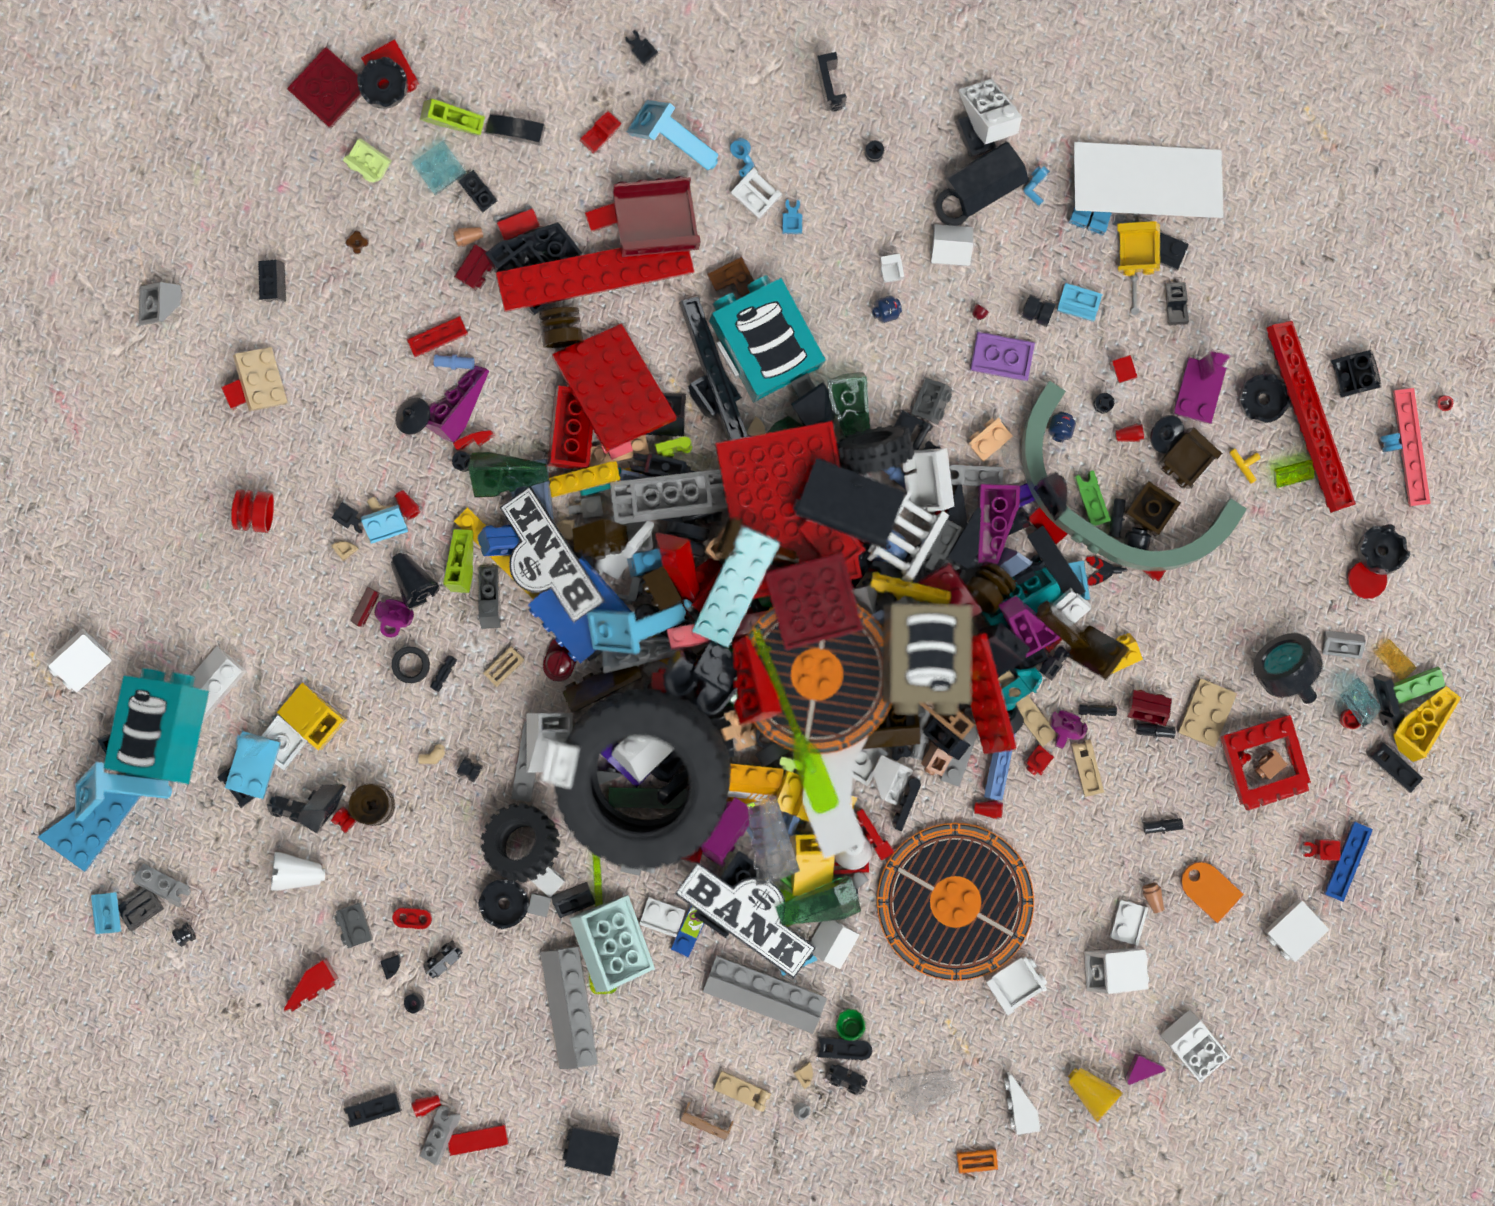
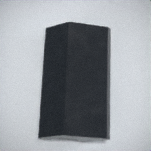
[945,142,1029,217]

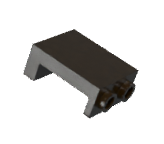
[1159,427,1223,489]

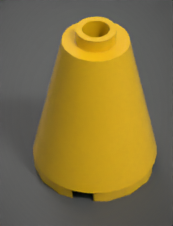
[1068,1068,1123,1122]

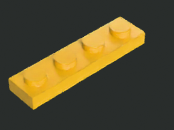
[549,461,620,498]
[871,573,950,605]

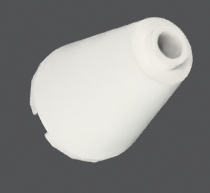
[835,833,872,870]
[271,852,325,891]

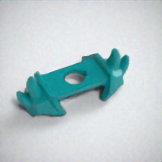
[1000,668,1042,711]

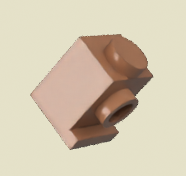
[921,742,953,776]
[1255,749,1288,780]

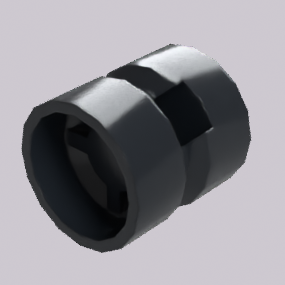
[1021,294,1056,327]

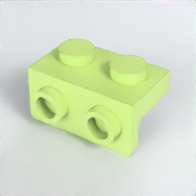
[343,138,392,182]

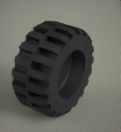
[481,803,560,882]

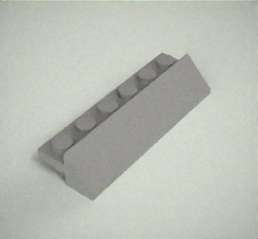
[610,469,728,524]
[540,946,598,1069]
[703,956,827,1034]

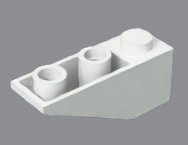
[1004,1072,1040,1135]

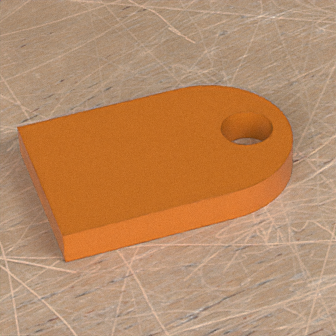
[1181,862,1244,923]

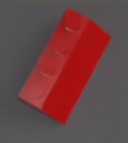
[547,385,593,468]

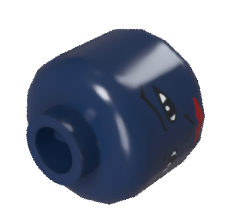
[872,295,902,323]
[1048,412,1076,443]

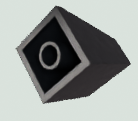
[977,623,1030,678]

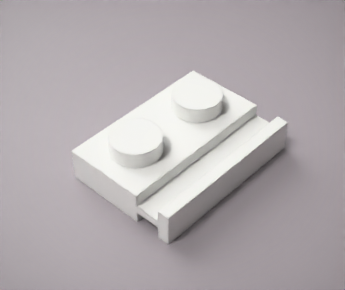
[1052,588,1091,623]
[542,741,579,788]
[639,897,686,937]
[1110,900,1148,946]

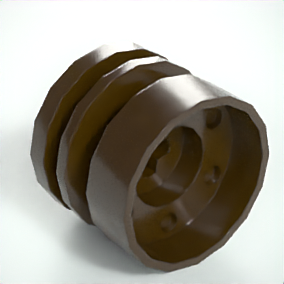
[539,306,584,348]
[965,562,1016,614]
[348,784,395,826]

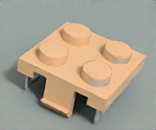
[719,710,761,751]

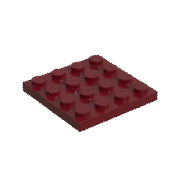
[765,552,863,650]

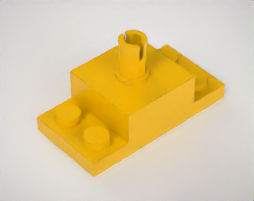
[772,770,858,822]

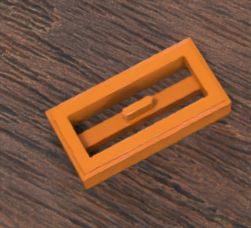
[956,1149,998,1174]

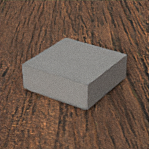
[527,893,551,917]

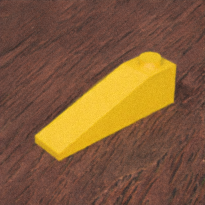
[1393,686,1461,762]

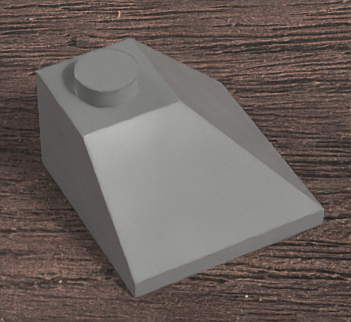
[139,282,182,326]

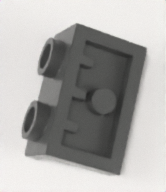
[911,378,952,425]
[334,902,373,949]

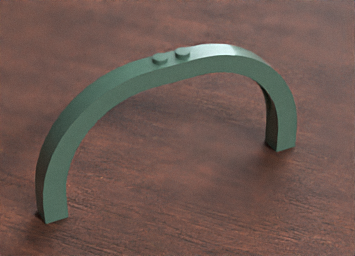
[1021,381,1247,571]

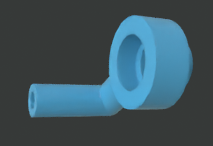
[730,138,754,177]
[1023,166,1050,206]

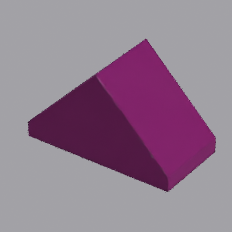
[1125,1053,1166,1085]

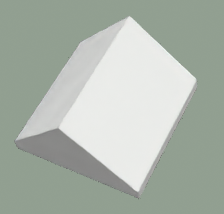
[931,224,973,266]
[810,915,860,969]

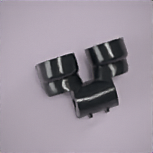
[663,649,737,715]

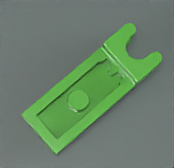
[1074,470,1111,526]

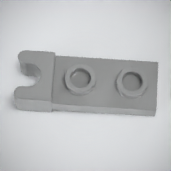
[949,465,1003,486]
[133,864,191,908]
[420,1106,461,1165]

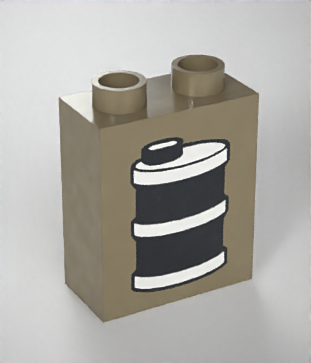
[883,605,971,714]

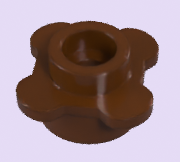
[345,231,369,254]

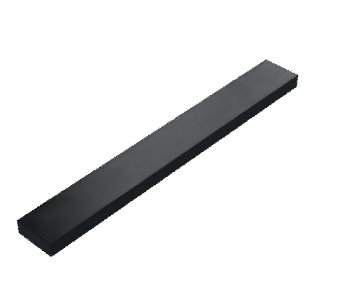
[679,297,748,441]

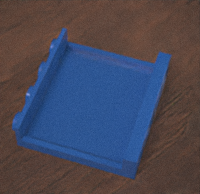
[528,556,633,664]

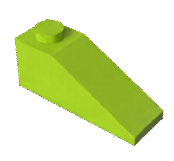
[419,99,485,136]
[443,529,473,593]

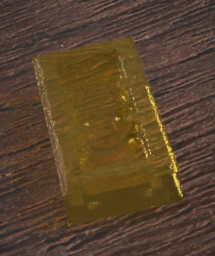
[1374,639,1417,681]

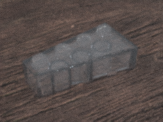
[748,796,800,885]

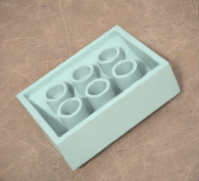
[569,895,655,992]

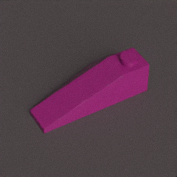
[425,365,489,443]
[978,484,1020,564]

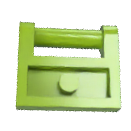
[655,437,692,458]

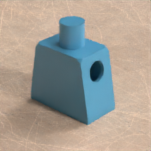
[627,548,663,578]

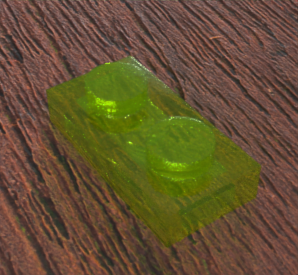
[1274,459,1314,488]

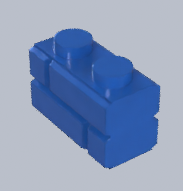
[477,525,520,556]

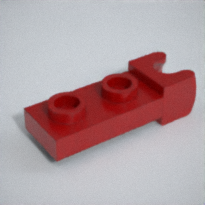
[855,808,894,861]

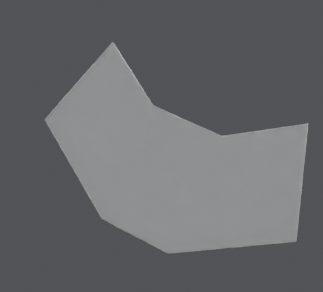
[803,735,869,859]

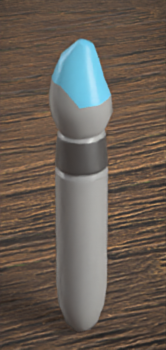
[684,599,699,622]

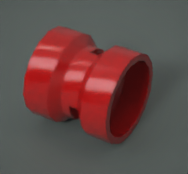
[1339,709,1363,729]
[330,806,357,834]

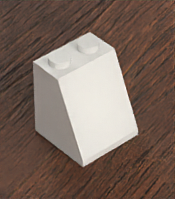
[1084,948,1149,994]

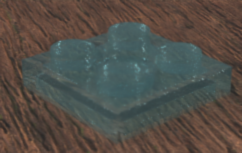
[412,141,466,195]
[1340,677,1381,727]

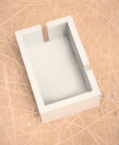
[903,448,954,512]

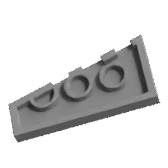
[603,637,682,673]

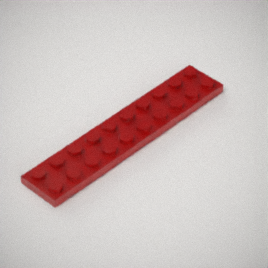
[496,248,695,312]
[1266,321,1356,513]

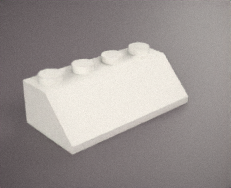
[191,646,247,722]
[612,736,674,783]

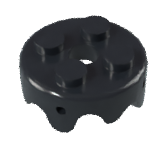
[357,57,408,109]
[1239,374,1291,424]
[1357,524,1410,575]
[478,879,529,929]

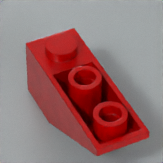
[283,958,338,1012]

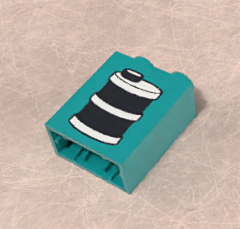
[709,275,826,403]
[104,668,209,785]

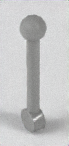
[493,205,532,223]
[1131,274,1139,315]

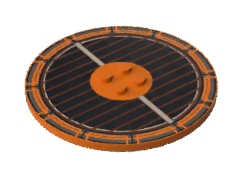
[747,605,892,754]
[877,823,1034,981]

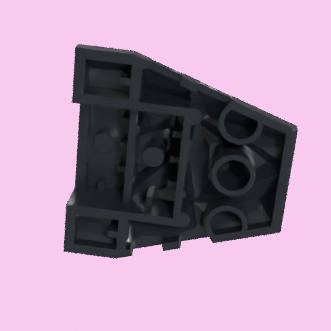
[485,222,582,316]

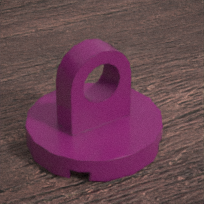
[374,599,414,638]
[1049,711,1088,749]

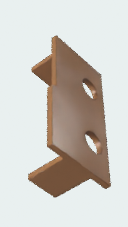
[680,1102,734,1140]

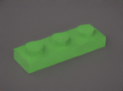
[1394,666,1445,704]

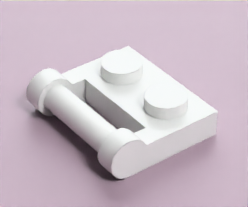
[731,168,783,220]

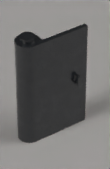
[792,458,906,549]

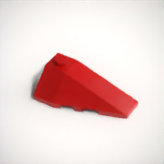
[656,533,700,603]
[733,637,782,725]

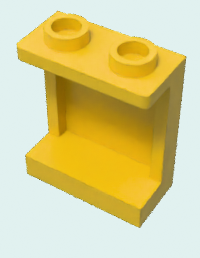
[1117,221,1160,276]

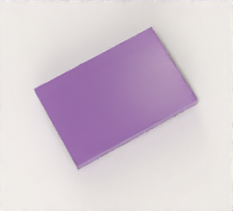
[970,332,1035,381]

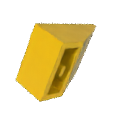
[277,682,347,750]
[790,835,835,896]

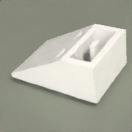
[958,79,1022,144]
[526,713,573,773]
[1160,1010,1229,1082]

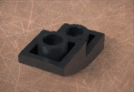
[458,170,498,213]

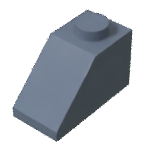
[994,547,1032,577]

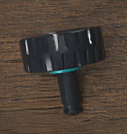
[1253,633,1323,704]

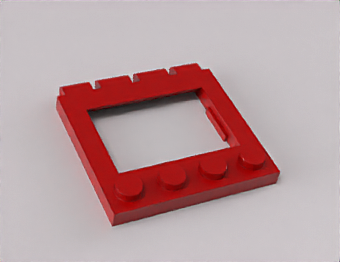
[1220,715,1311,811]

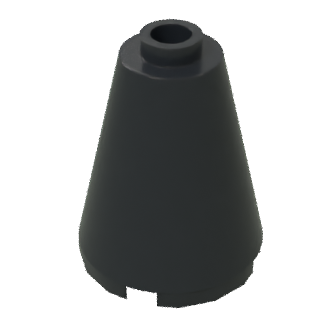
[391,553,440,608]

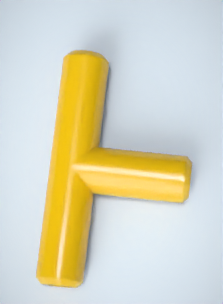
[1229,448,1261,484]

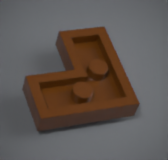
[707,257,754,298]

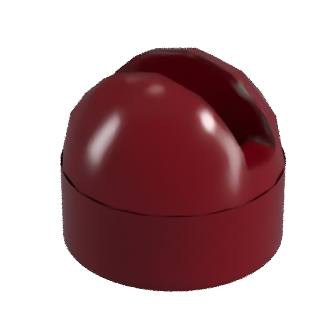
[972,303,989,320]

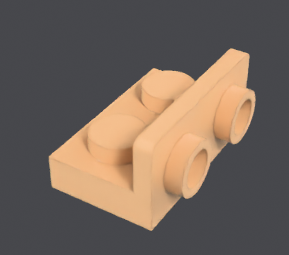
[968,418,1013,462]

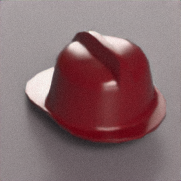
[543,639,577,682]

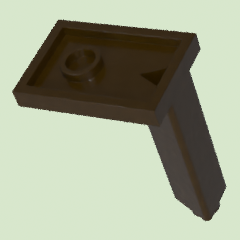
[715,518,799,568]
[1035,600,1129,681]

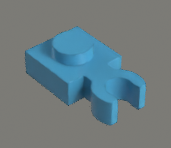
[783,200,802,234]

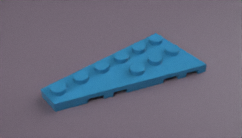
[37,773,154,872]

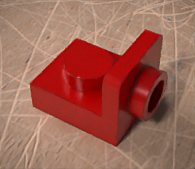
[1024,745,1054,776]

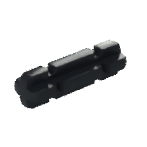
[430,655,457,692]
[1078,704,1117,716]

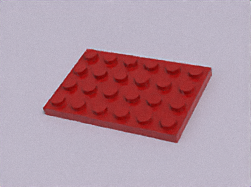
[552,323,676,452]

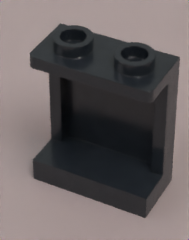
[816,52,847,112]
[562,1124,620,1177]

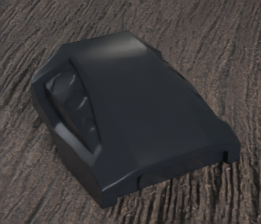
[1331,350,1382,398]

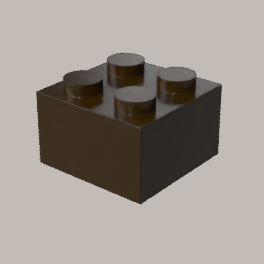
[1124,481,1181,537]
[572,518,629,560]
[642,566,684,612]

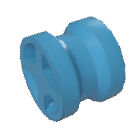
[1380,433,1403,453]

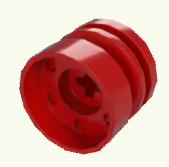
[231,489,274,533]

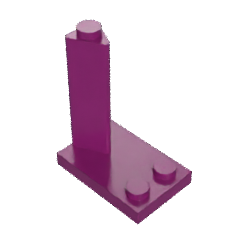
[1173,351,1230,424]

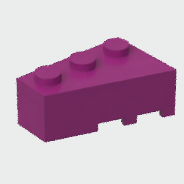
[999,596,1060,658]
[701,797,755,868]

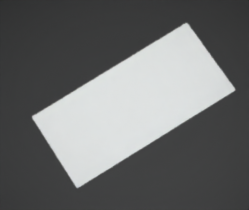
[1074,142,1223,218]

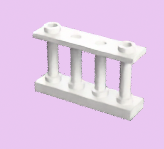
[868,490,949,582]

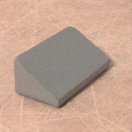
[1322,631,1366,659]

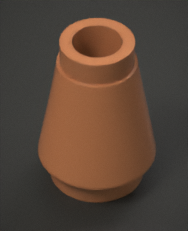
[453,227,483,247]
[1142,882,1165,913]

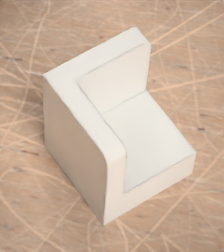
[880,253,904,283]

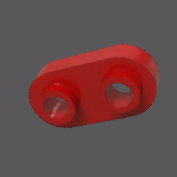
[392,907,433,929]

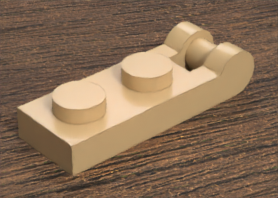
[1071,739,1104,797]
[713,1070,772,1112]

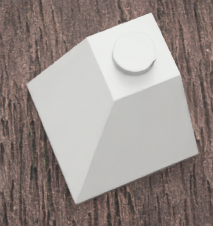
[873,755,913,805]

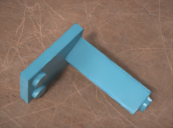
[626,100,719,171]
[587,603,686,654]
[225,731,281,799]
[75,762,172,821]

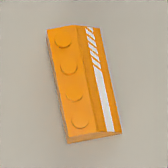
[726,763,784,807]

